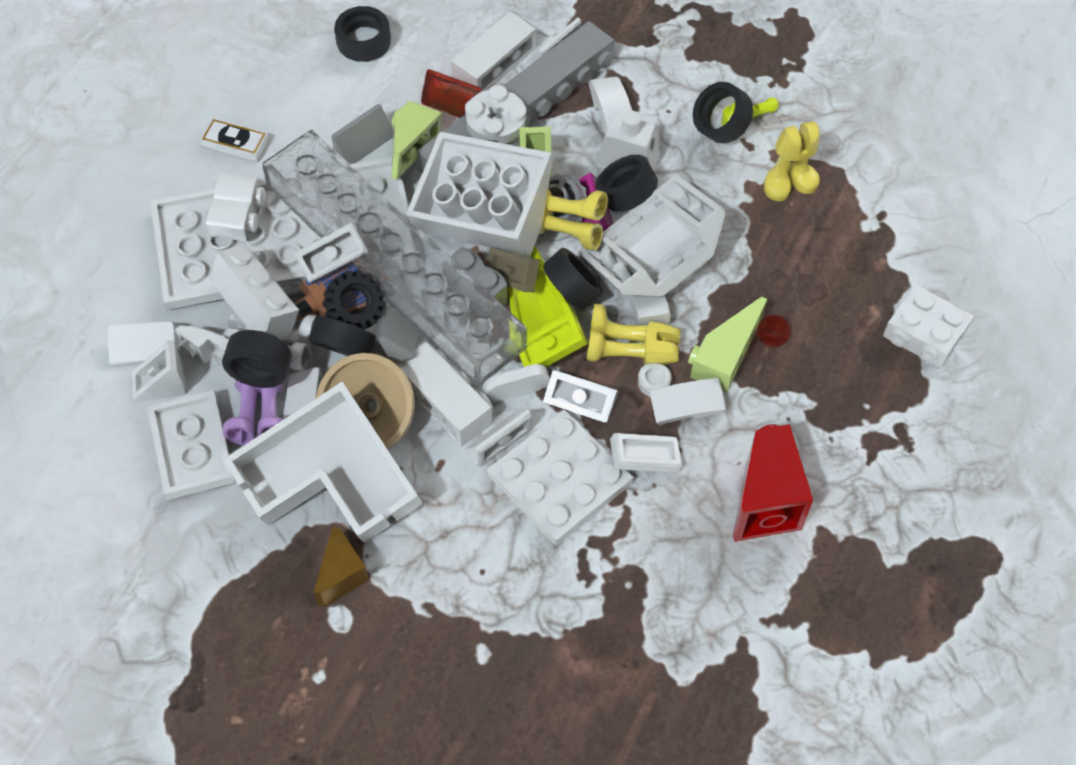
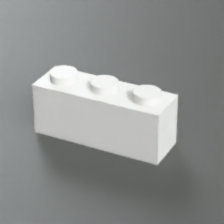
[451,11,536,96]
[210,245,299,340]
[397,341,493,447]

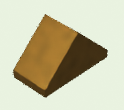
[314,526,369,607]

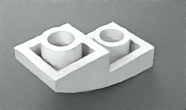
[589,77,632,134]
[175,326,229,367]
[650,378,727,425]

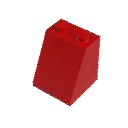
[733,424,813,542]

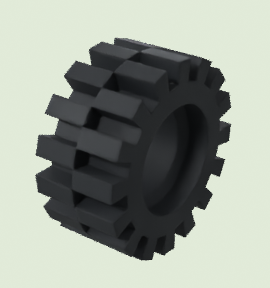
[322,270,386,330]

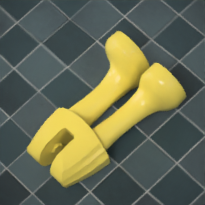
[764,121,820,201]
[539,189,608,251]
[586,304,681,365]

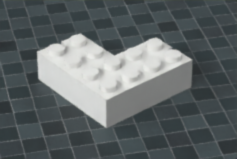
[223,382,423,543]

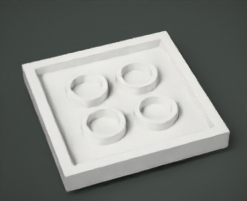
[487,410,634,546]

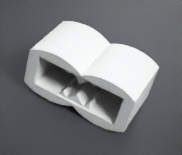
[206,172,265,241]

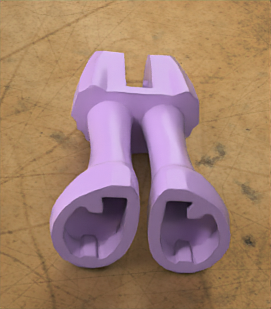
[223,357,283,446]

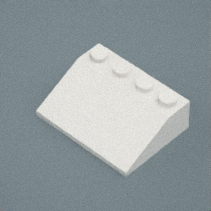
[406,132,553,256]

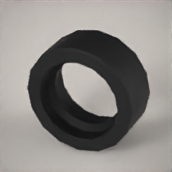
[334,6,391,62]
[692,81,753,143]
[595,155,658,212]
[543,248,603,310]
[308,315,376,356]
[222,330,292,388]

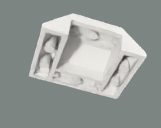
[578,174,726,296]

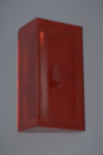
[421,69,482,118]

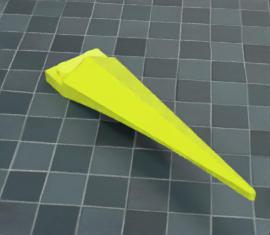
[507,245,588,367]

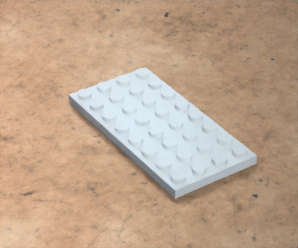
[150,157,421,310]

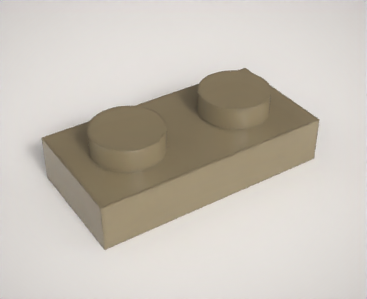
[487,247,539,293]

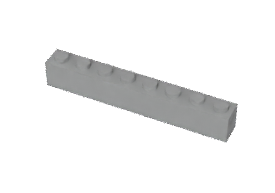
[417,21,614,173]

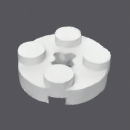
[465,85,526,144]

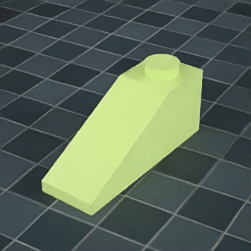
[391,100,442,180]
[688,297,767,392]

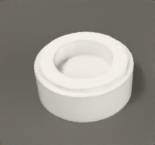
[638,363,672,397]

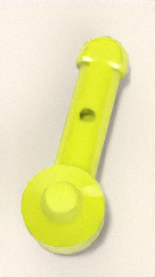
[721,97,779,126]

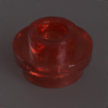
[757,315,790,347]

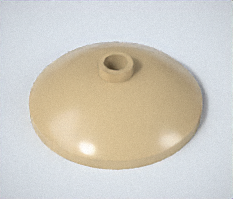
[316,353,415,449]

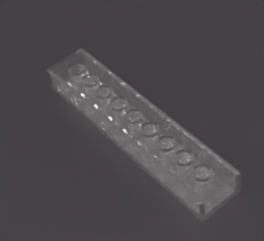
[262,129,527,388]

